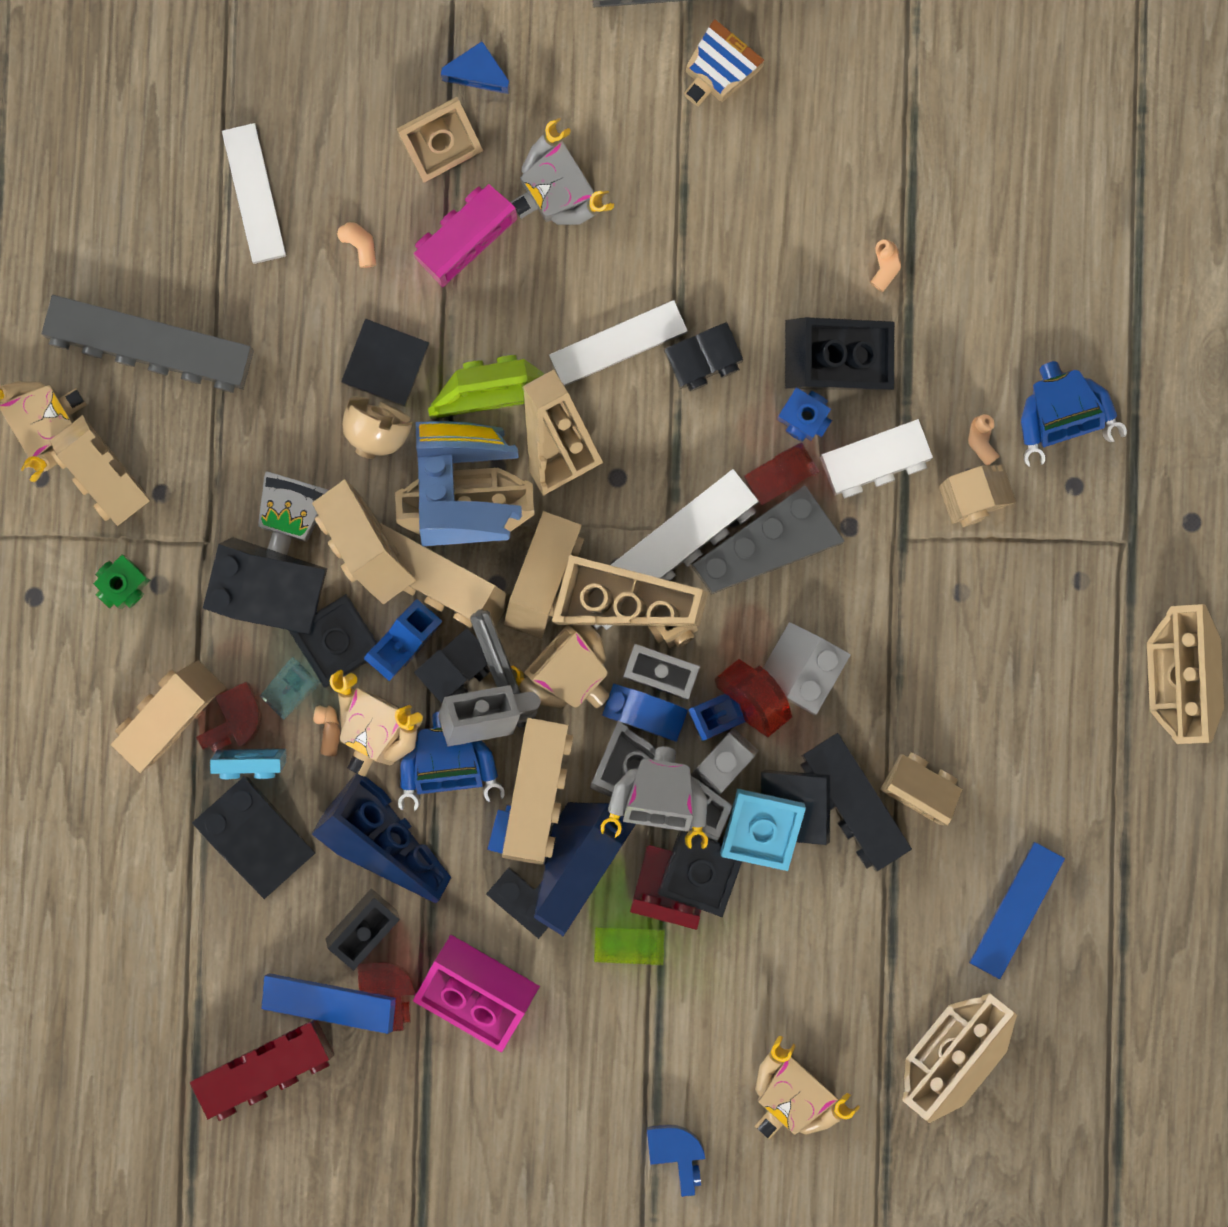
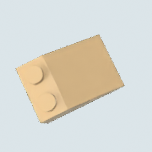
[880,752,962,825]

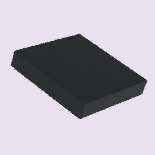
[341,319,429,407]
[288,594,377,688]
[761,770,830,845]
[657,830,742,918]

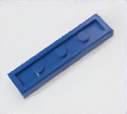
[969,842,1065,979]
[261,973,396,1034]

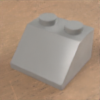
[755,622,851,715]

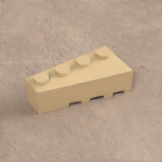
[380,523,511,628]
[552,555,708,626]
[502,718,573,865]

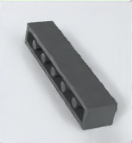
[41,295,254,393]

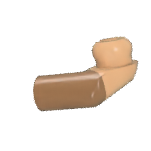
[313,705,341,756]

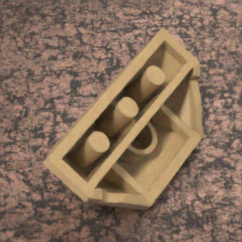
[395,468,534,535]
[1147,604,1224,744]
[903,993,1017,1123]

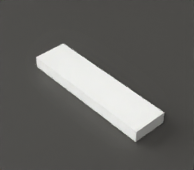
[222,123,287,264]
[549,300,688,386]

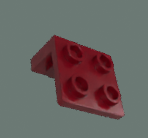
[630,845,701,930]

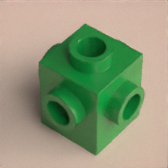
[93,554,151,609]

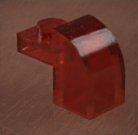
[744,442,820,506]
[714,659,793,738]
[196,682,262,753]
[357,961,417,1032]

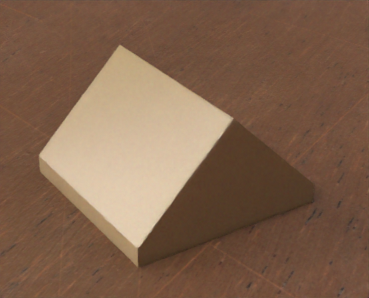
[397,97,483,183]

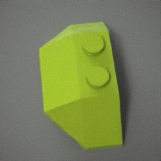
[428,355,545,419]

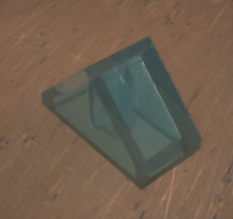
[260,657,321,720]

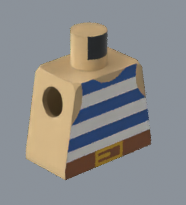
[683,19,765,107]

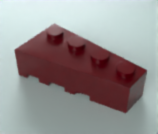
[189,1019,334,1121]

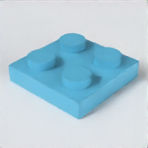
[210,749,286,779]
[720,789,806,871]

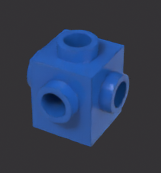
[777,387,832,442]

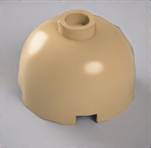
[342,397,413,459]

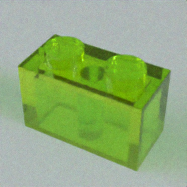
[594,926,665,965]

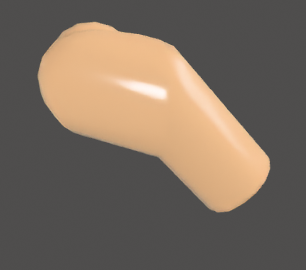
[337,222,376,268]
[968,414,1000,465]

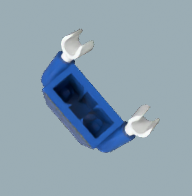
[1021,361,1127,467]
[398,711,505,811]

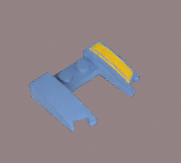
[416,421,522,546]

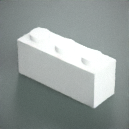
[820,419,933,499]

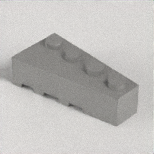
[590,720,732,842]

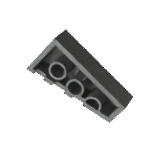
[692,485,845,595]

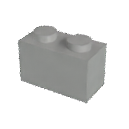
[623,644,700,700]

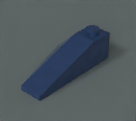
[312,773,451,903]
[534,802,636,936]

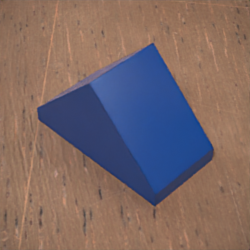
[441,42,510,94]
[688,689,750,742]

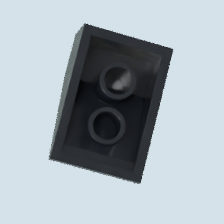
[785,317,895,390]
[202,537,327,634]
[192,776,316,899]

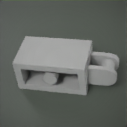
[438,685,541,747]

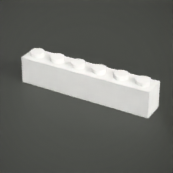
[593,469,758,630]

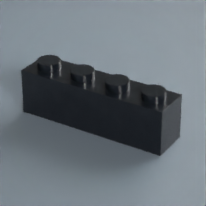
[800,733,912,872]

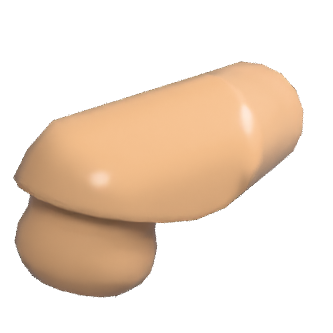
[870,239,901,292]

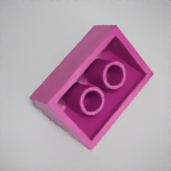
[413,184,517,288]
[413,935,540,1053]

